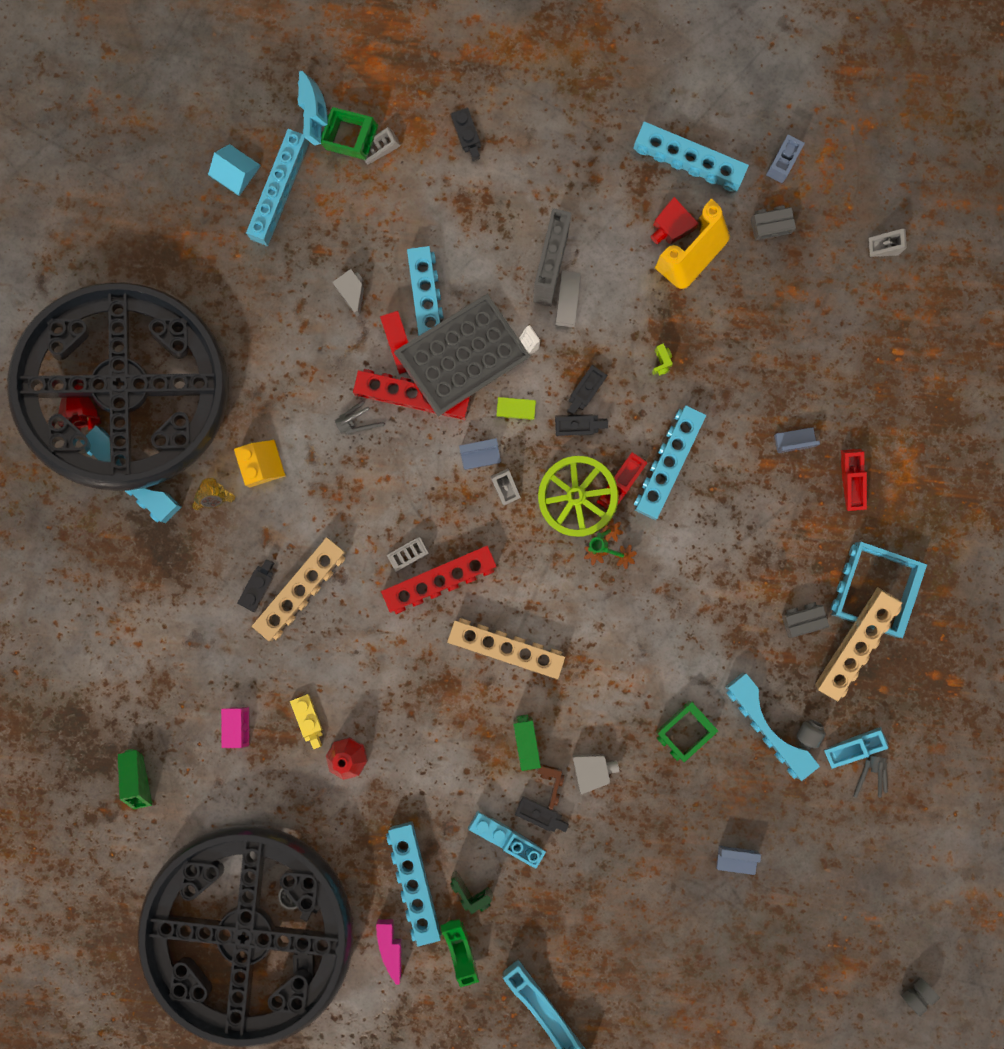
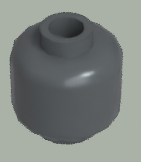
[796,719,826,750]

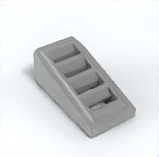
[364,127,401,165]
[387,536,429,572]

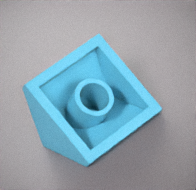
[208,144,260,196]

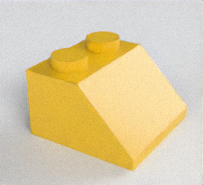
[234,440,286,487]

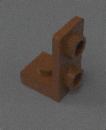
[537,764,565,810]

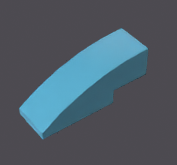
[824,727,889,769]

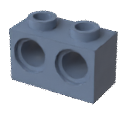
[766,135,805,184]

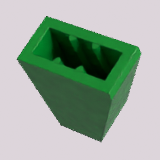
[118,749,152,810]

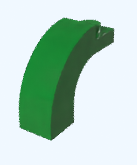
[441,920,479,988]

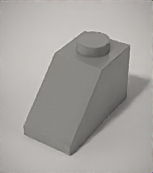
[333,269,364,316]

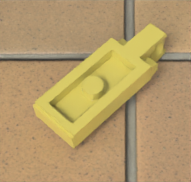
[290,694,323,749]

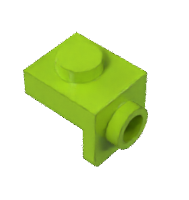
[652,343,673,376]

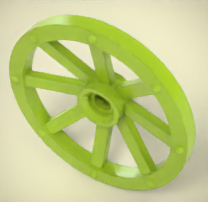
[538,456,619,537]

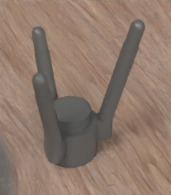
[335,400,385,434]
[854,756,888,798]

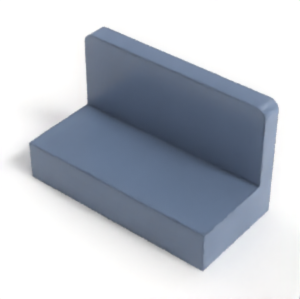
[774,428,820,453]
[459,438,501,470]
[716,846,761,875]

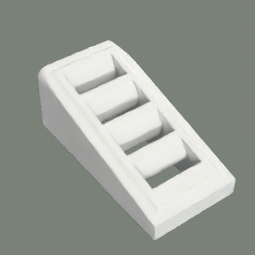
[519,325,540,355]

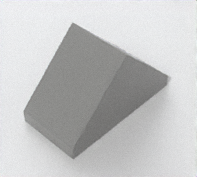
[869,228,907,257]
[491,469,521,506]

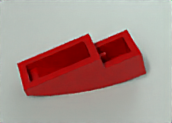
[380,311,408,375]
[841,449,867,511]
[597,452,647,510]

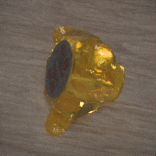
[192,478,235,510]

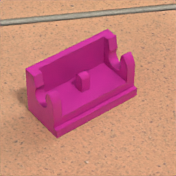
[221,707,249,748]

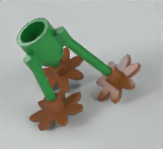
[584,518,637,569]

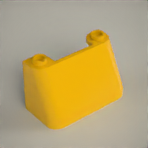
[655,199,730,289]

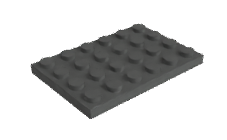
[394,294,530,417]

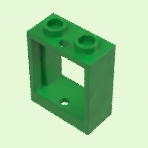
[321,107,379,160]
[655,700,718,762]
[513,715,541,771]

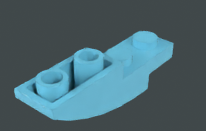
[298,71,327,146]
[468,811,546,868]

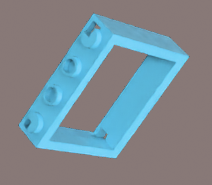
[831,542,927,638]

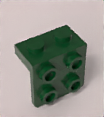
[450,871,493,914]

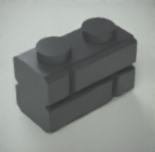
[751,205,796,240]
[782,602,829,638]

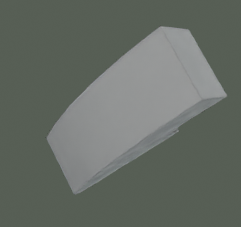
[556,271,581,327]

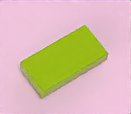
[496,397,536,420]

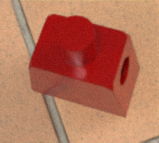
[650,197,699,245]

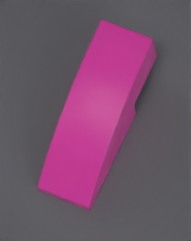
[376,919,401,985]

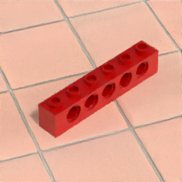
[353,369,470,420]
[381,545,497,614]

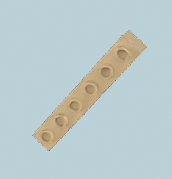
[251,537,346,641]
[815,587,902,701]
[447,618,565,679]

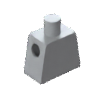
[572,754,620,794]

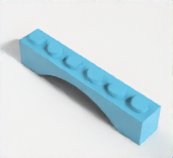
[80,425,181,523]
[725,673,820,781]
[503,960,585,1049]

